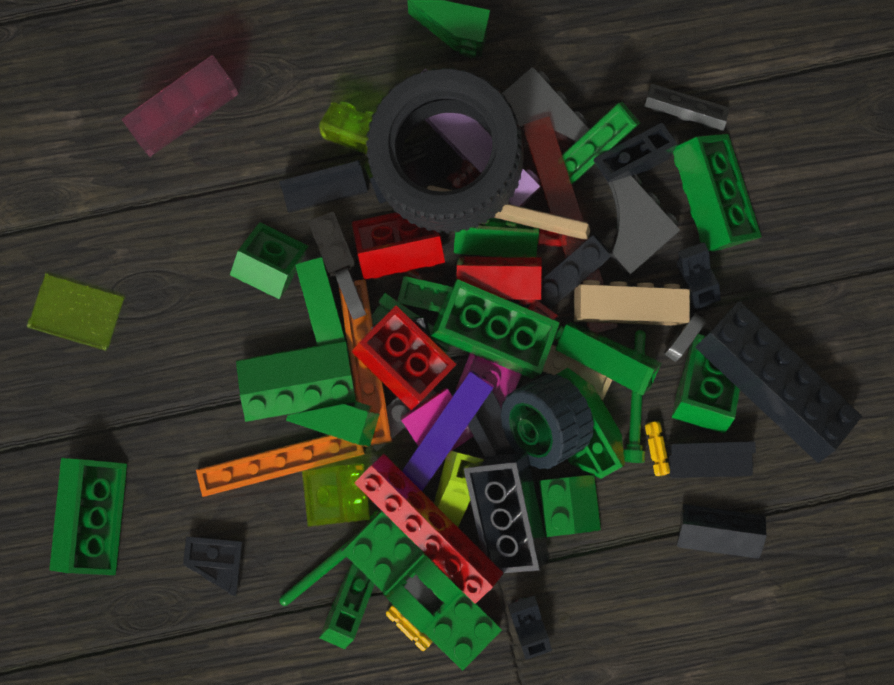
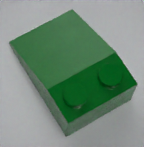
[407,0,490,58]
[672,334,740,434]

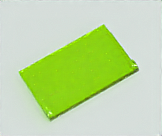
[27,274,124,351]

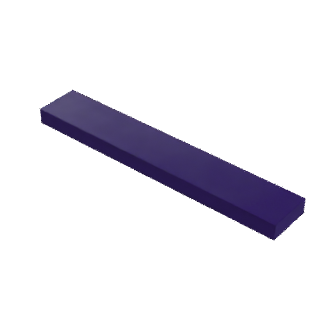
[402,370,495,491]

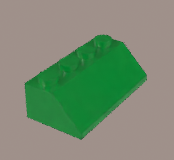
[673,134,762,252]
[431,279,559,379]
[236,340,356,422]
[49,458,127,575]

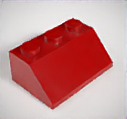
[352,212,445,280]
[457,256,542,304]
[351,306,456,410]

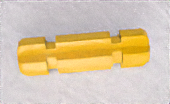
[645,421,670,476]
[386,605,433,651]

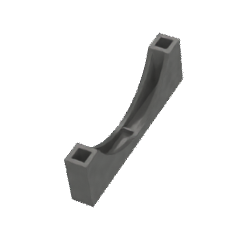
[502,67,680,277]

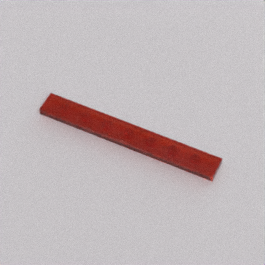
[522,116,618,333]

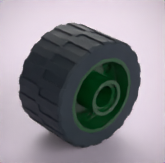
[501,374,594,469]

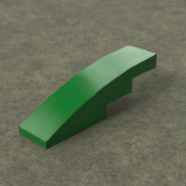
[295,257,351,365]
[397,276,452,315]

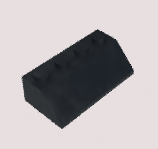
[463,452,549,573]

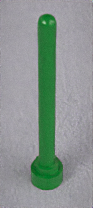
[623,330,646,463]
[279,510,379,606]

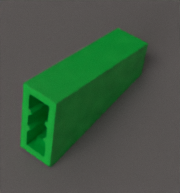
[555,322,662,395]

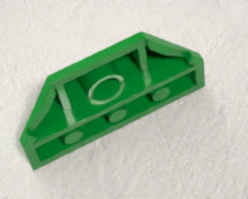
[557,368,625,479]

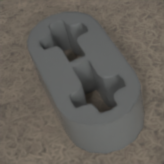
[335,267,367,320]
[664,312,706,362]

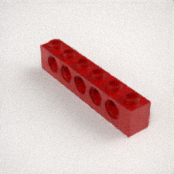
[355,454,504,604]

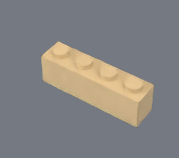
[574,280,690,326]

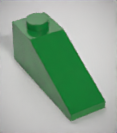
[286,401,380,446]
[319,562,375,649]

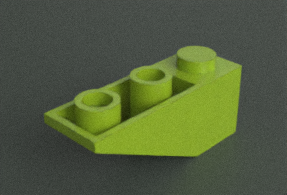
[434,450,483,527]

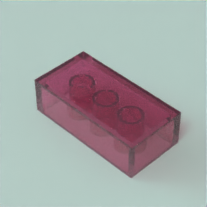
[121,55,238,157]

